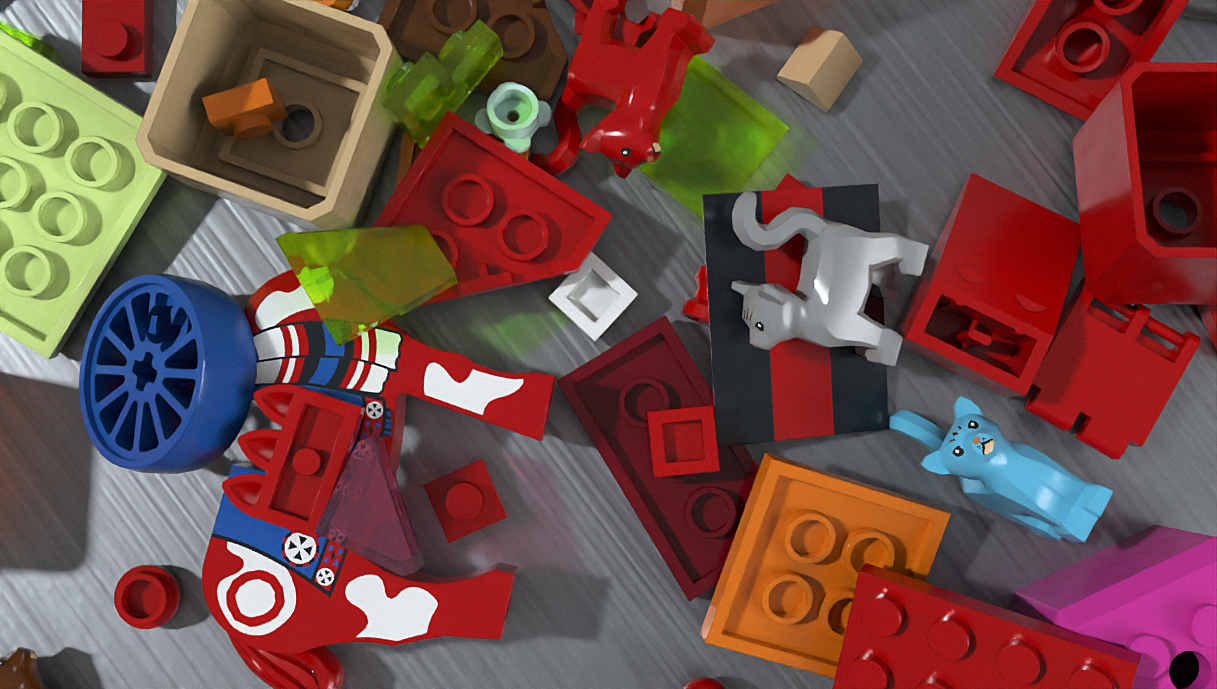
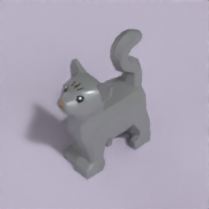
[731,191,929,366]

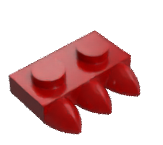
[221,384,366,539]

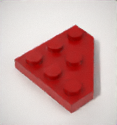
[341,110,613,311]

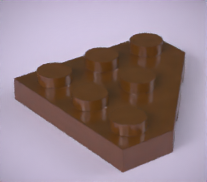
[377,0,569,106]

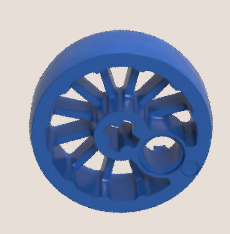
[79,274,256,474]

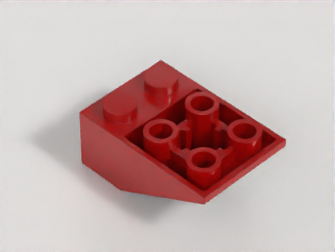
[895,173,1081,397]

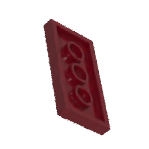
[556,315,759,602]

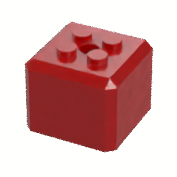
[1072,62,1217,305]

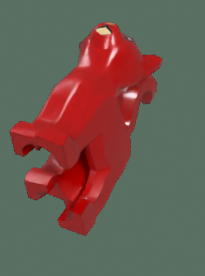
[529,0,715,179]

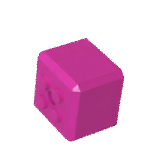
[1008,525,1217,689]

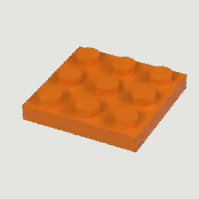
[700,452,951,679]

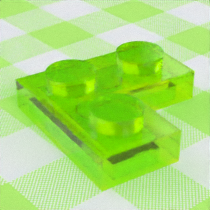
[382,19,504,149]

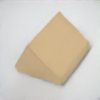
[776,26,863,113]

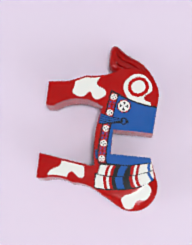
[202,267,557,689]

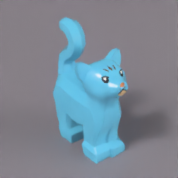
[889,396,1114,543]

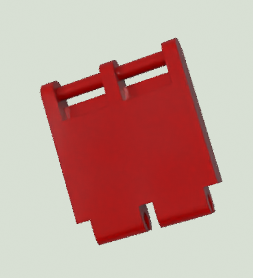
[1024,276,1201,460]

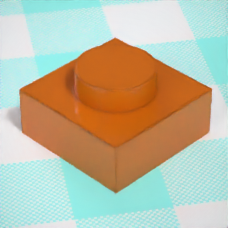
[202,78,289,140]

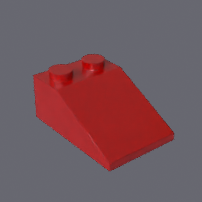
[993,0,1189,122]

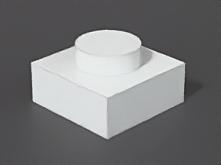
[549,251,638,342]

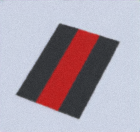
[702,184,889,448]

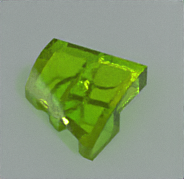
[275,224,457,347]

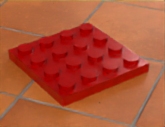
[832,563,1142,689]

